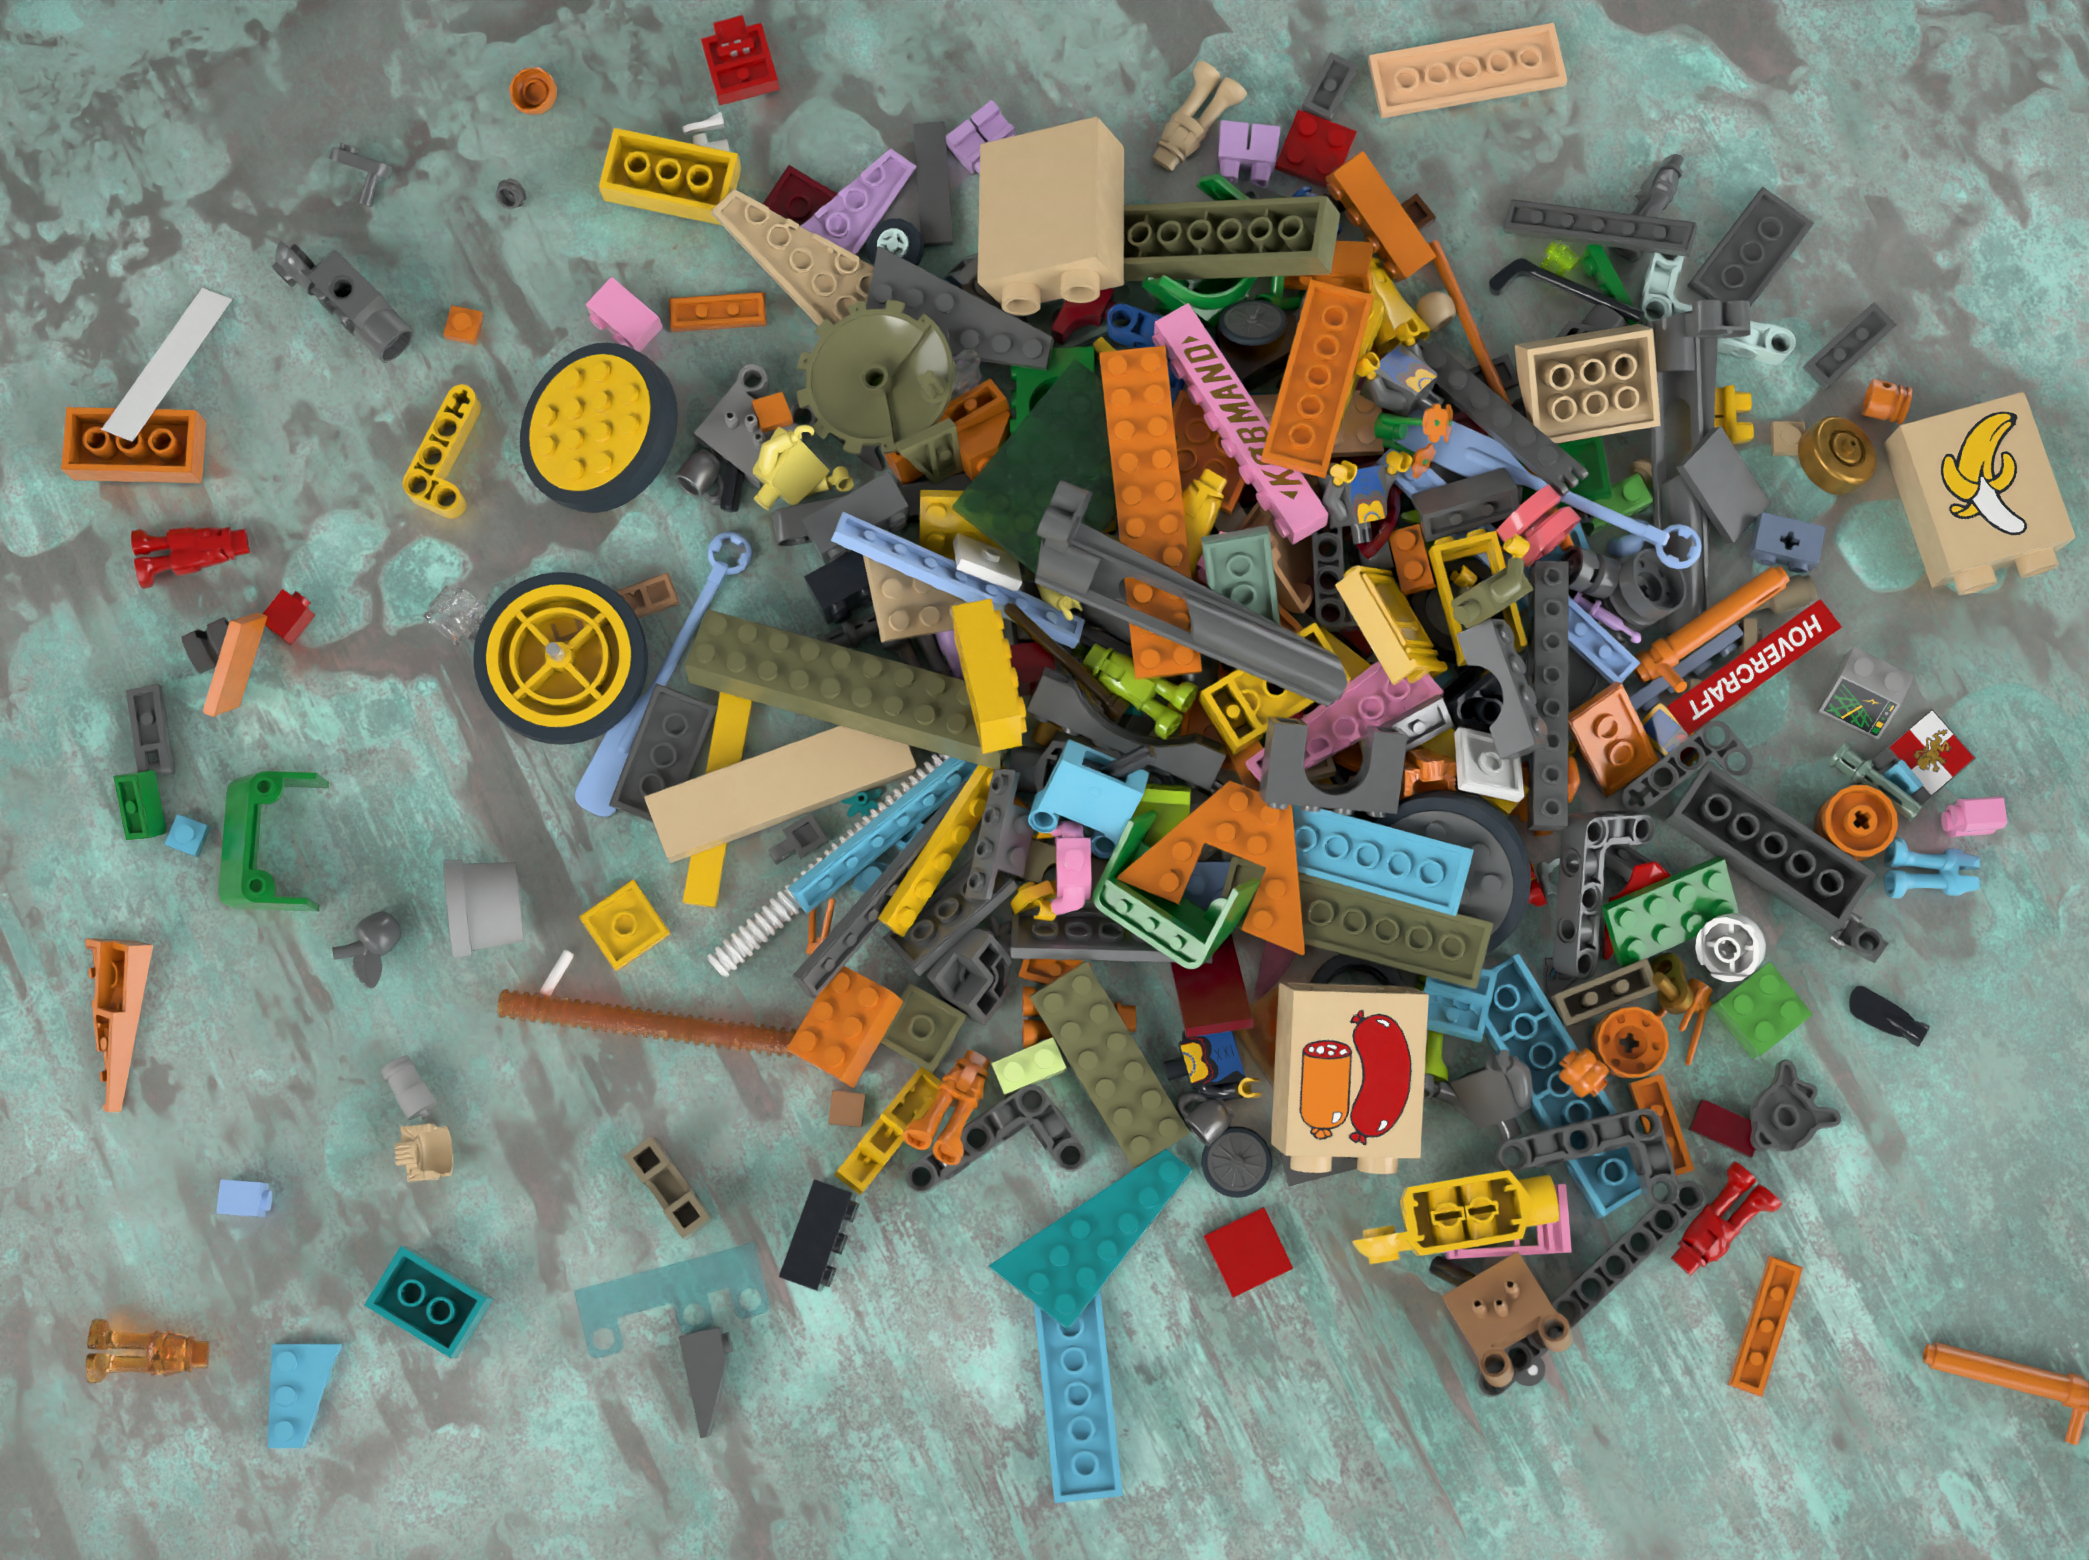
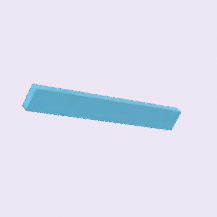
[788,748,1011,914]

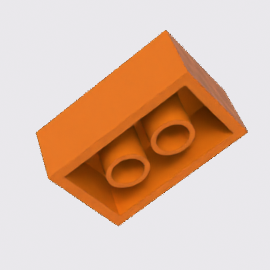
[787,966,903,1088]

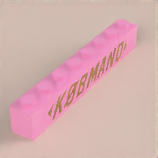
[1152,303,1328,545]

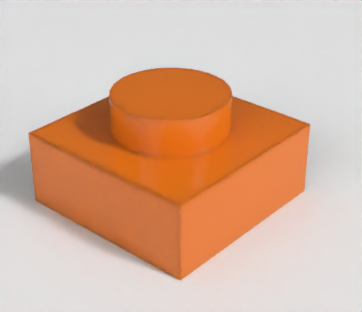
[443,305,484,345]

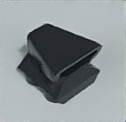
[1442,666,1503,734]

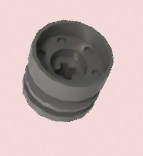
[1598,549,1687,632]

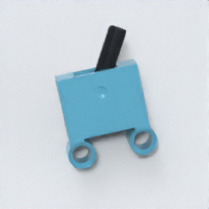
[1028,739,1156,859]

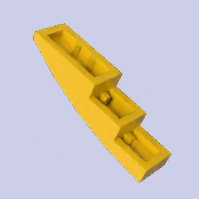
[834,1067,943,1196]

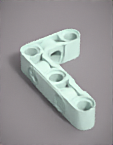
[1638,252,1796,365]

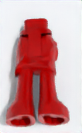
[1671,1161,1783,1276]

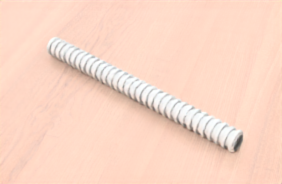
[707,754,950,978]

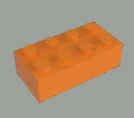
[61,407,207,483]

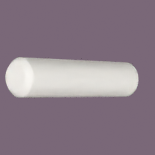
[540,950,574,997]

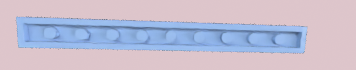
[1375,440,1641,684]

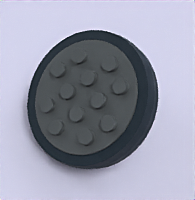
[1373,790,1531,954]

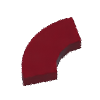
[1351,483,1401,560]

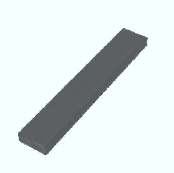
[1503,199,1698,257]

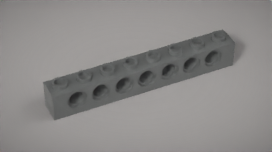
[1527,561,1569,831]

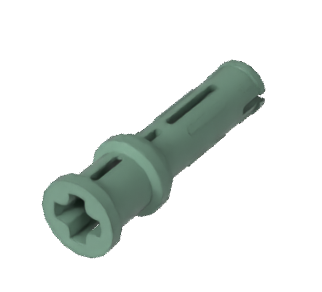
[1828,742,1924,822]

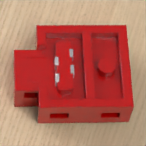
[701,15,780,106]

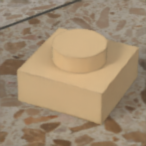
[1770,421,1806,456]

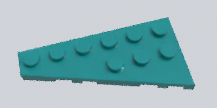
[988,1149,1193,1331]

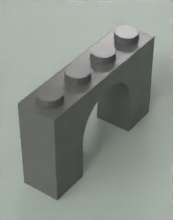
[1259,716,1408,818]

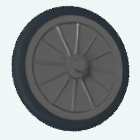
[1218,300,1288,346]
[1201,1126,1272,1198]

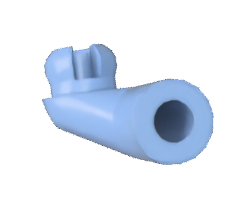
[1608,519,1650,558]

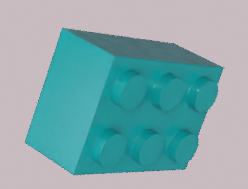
[364,1246,494,1358]

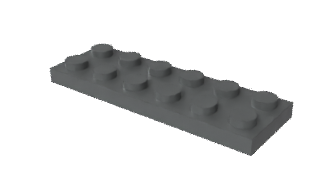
[1011,907,1212,963]

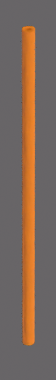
[1428,240,1574,552]

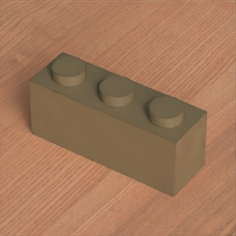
[1548,959,1660,1028]

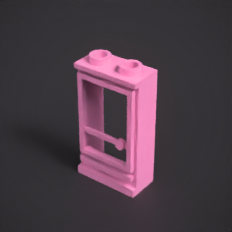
[1440,1184,1572,1259]

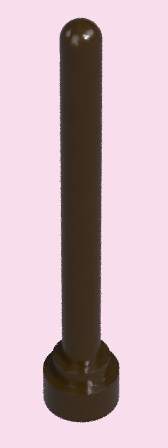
[1004,602,1131,722]

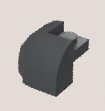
[926,928,1013,1025]

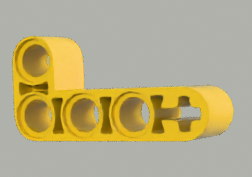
[402,384,482,519]

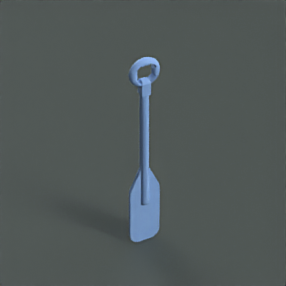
[1400,409,1702,569]
[575,531,752,817]

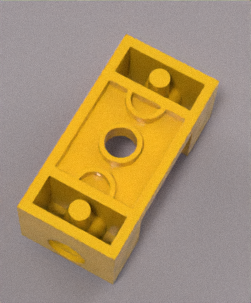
[1198,623,1351,756]

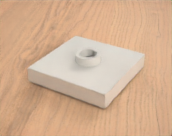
[953,533,1022,592]
[1454,727,1524,803]

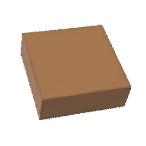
[828,1090,866,1128]

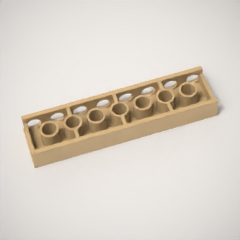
[644,726,917,863]

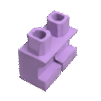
[946,100,1015,175]
[1217,120,1281,187]

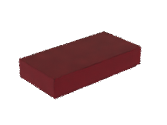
[1688,1099,1756,1158]

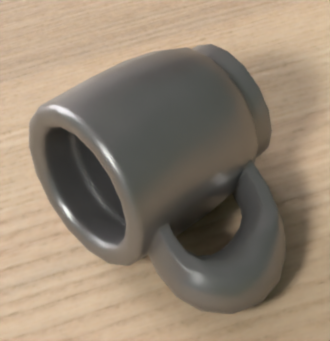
[674,450,724,506]
[1176,1091,1235,1146]

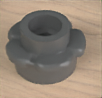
[496,178,527,209]

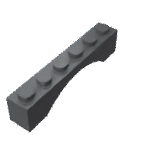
[1027,666,1226,790]

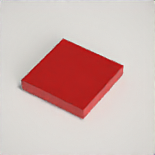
[1203,1207,1294,1298]

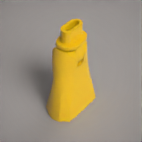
[1367,256,1430,354]
[1182,468,1228,580]

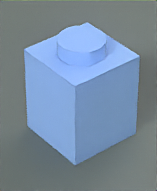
[216,1179,272,1217]

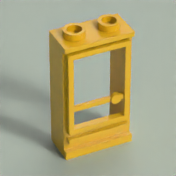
[1427,529,1528,666]
[1335,565,1448,685]

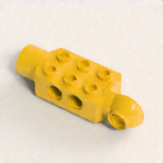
[1352,1170,1559,1264]

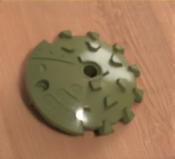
[796,299,955,455]

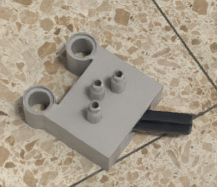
[694,364,818,512]

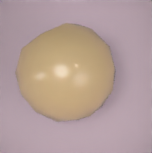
[1416,291,1456,332]

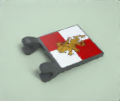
[1871,709,1976,804]

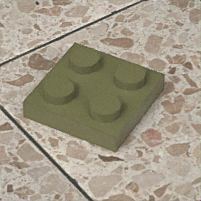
[880,983,968,1074]

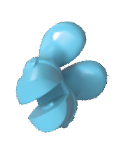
[1884,837,1980,899]

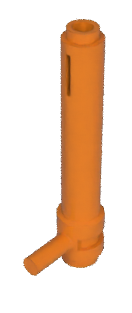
[1633,566,1790,693]
[1922,1342,2089,1445]

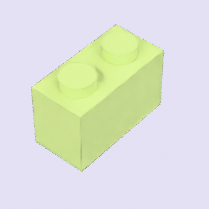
[991,1037,1066,1097]

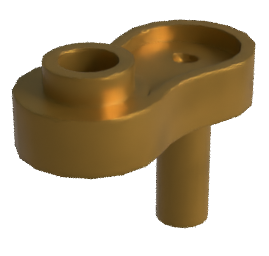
[1650,952,1694,1015]

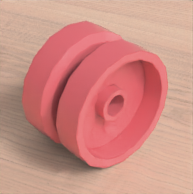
[1496,484,1581,568]

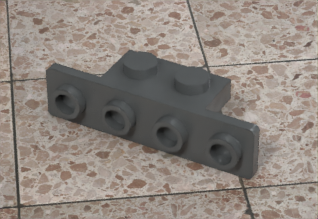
[965,769,1034,901]

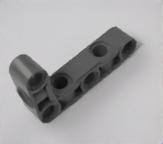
[1553,810,1655,979]
[906,1084,1086,1193]
[1494,1109,1679,1207]

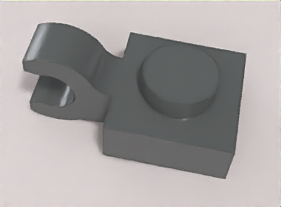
[768,813,829,865]

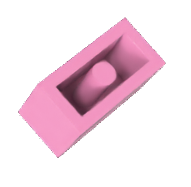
[586,277,663,352]

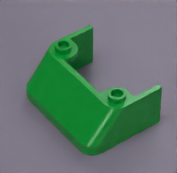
[218,771,329,912]
[1093,810,1261,969]

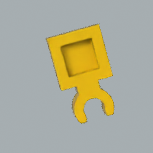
[1010,879,1057,915]

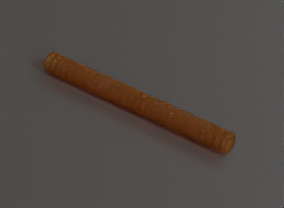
[497,989,797,1059]

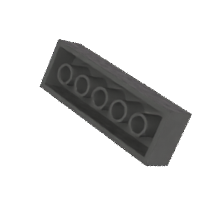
[1665,761,1877,933]

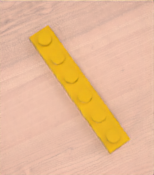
[878,765,1007,937]

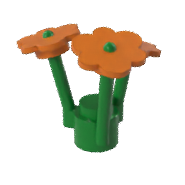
[1374,404,1453,479]

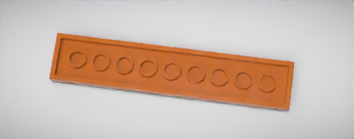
[1099,346,1202,680]

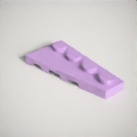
[800,148,917,255]

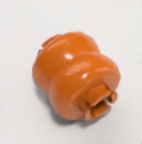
[1559,1048,1609,1098]

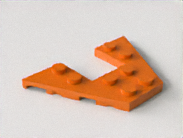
[1117,781,1305,956]

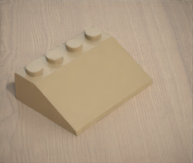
[1515,324,1661,443]

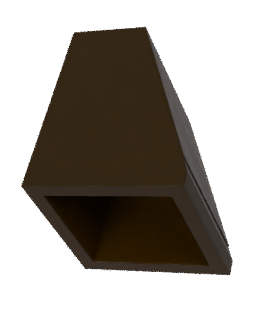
[1215,315,1298,393]

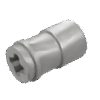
[381,1055,438,1120]

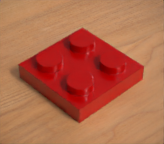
[1275,109,1357,189]

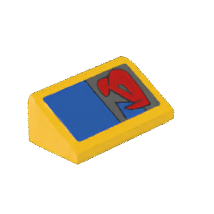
[1641,702,1698,766]

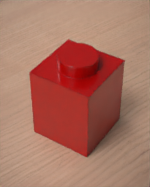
[263,589,315,645]

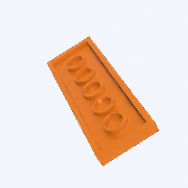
[1261,280,1375,478]

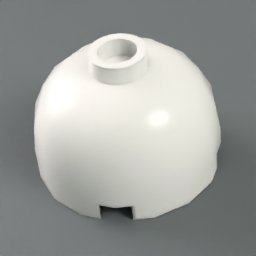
[1695,913,1766,982]

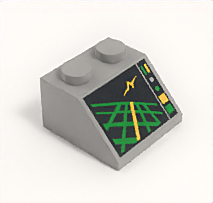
[1818,647,1914,741]

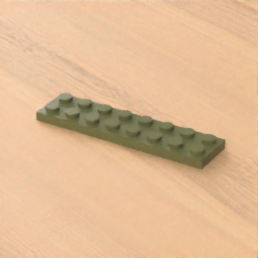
[1221,856,1494,990]

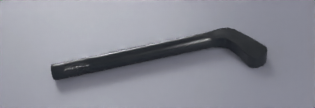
[1489,258,1645,323]

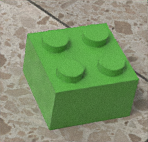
[1710,962,1813,1059]

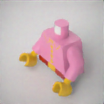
[1032,820,1091,921]

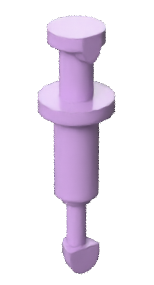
[1573,592,1641,643]

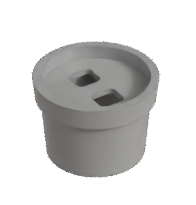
[443,859,524,959]

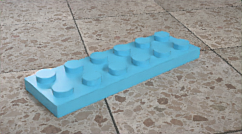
[1292,805,1474,916]
[1034,1290,1123,1503]

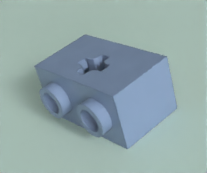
[1747,512,1826,573]

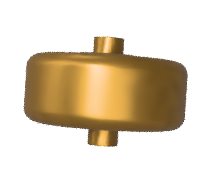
[1798,416,1877,495]

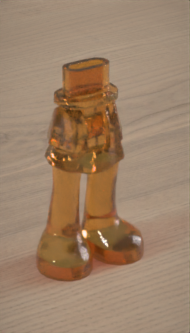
[85,1318,210,1384]

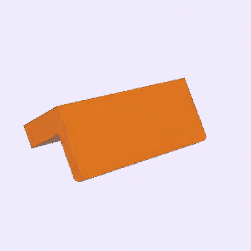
[1283,241,1374,293]

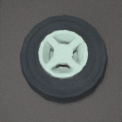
[867,218,924,266]

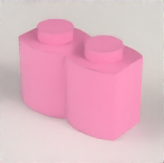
[1941,796,2007,838]

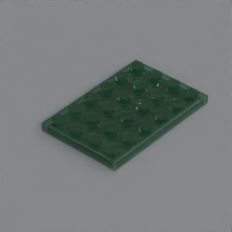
[952,359,1178,574]

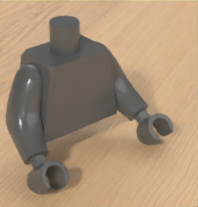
[1423,1050,1533,1141]

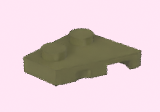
[894,418,963,484]

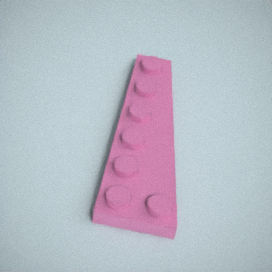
[1246,661,1444,782]

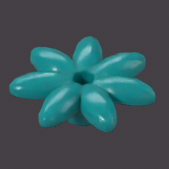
[841,789,882,817]

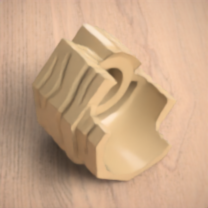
[394,1123,454,1182]

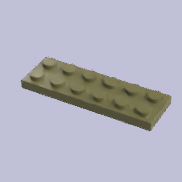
[1029,961,1190,1169]

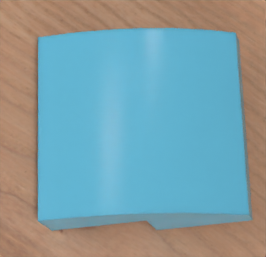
[1423,969,1498,1043]

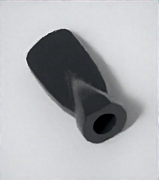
[1849,986,1930,1047]

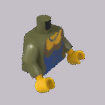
[1450,534,1534,629]

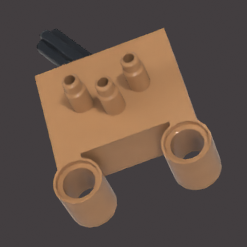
[1429,1251,1573,1387]

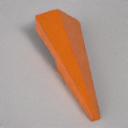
[85,938,153,1112]

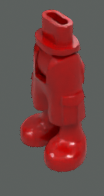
[131,526,250,589]

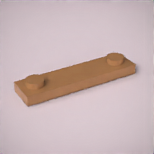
[550,572,680,642]

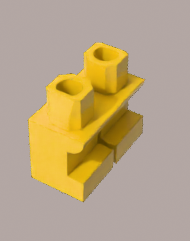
[1714,385,1754,446]

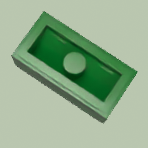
[113,770,167,840]

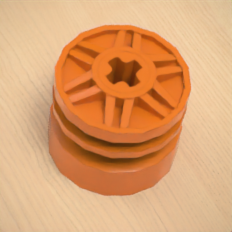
[1591,1007,1669,1078]

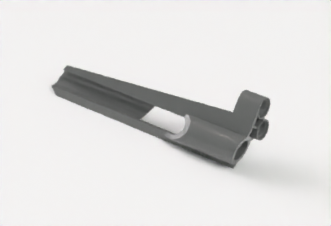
[1646,300,1751,636]
[1035,480,1348,707]

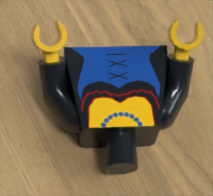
[1163,1030,1262,1101]

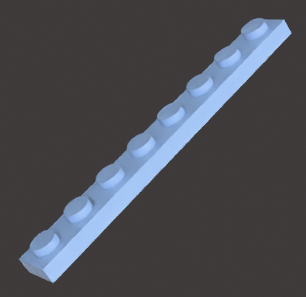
[831,512,1085,649]

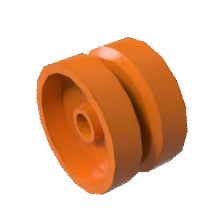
[1814,785,1898,862]

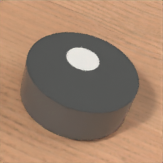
[1511,1352,1545,1386]

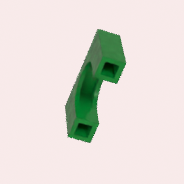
[1010,347,1096,479]

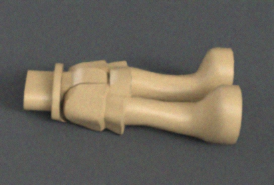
[1151,60,1247,172]

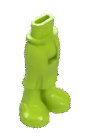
[1082,643,1198,740]

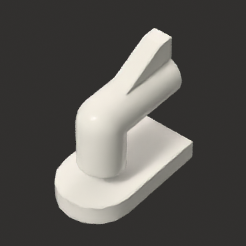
[683,112,730,152]

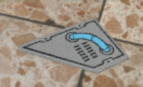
[1543,957,1580,1000]

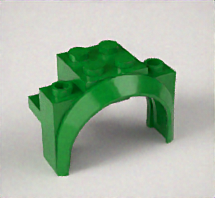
[1141,173,1257,328]

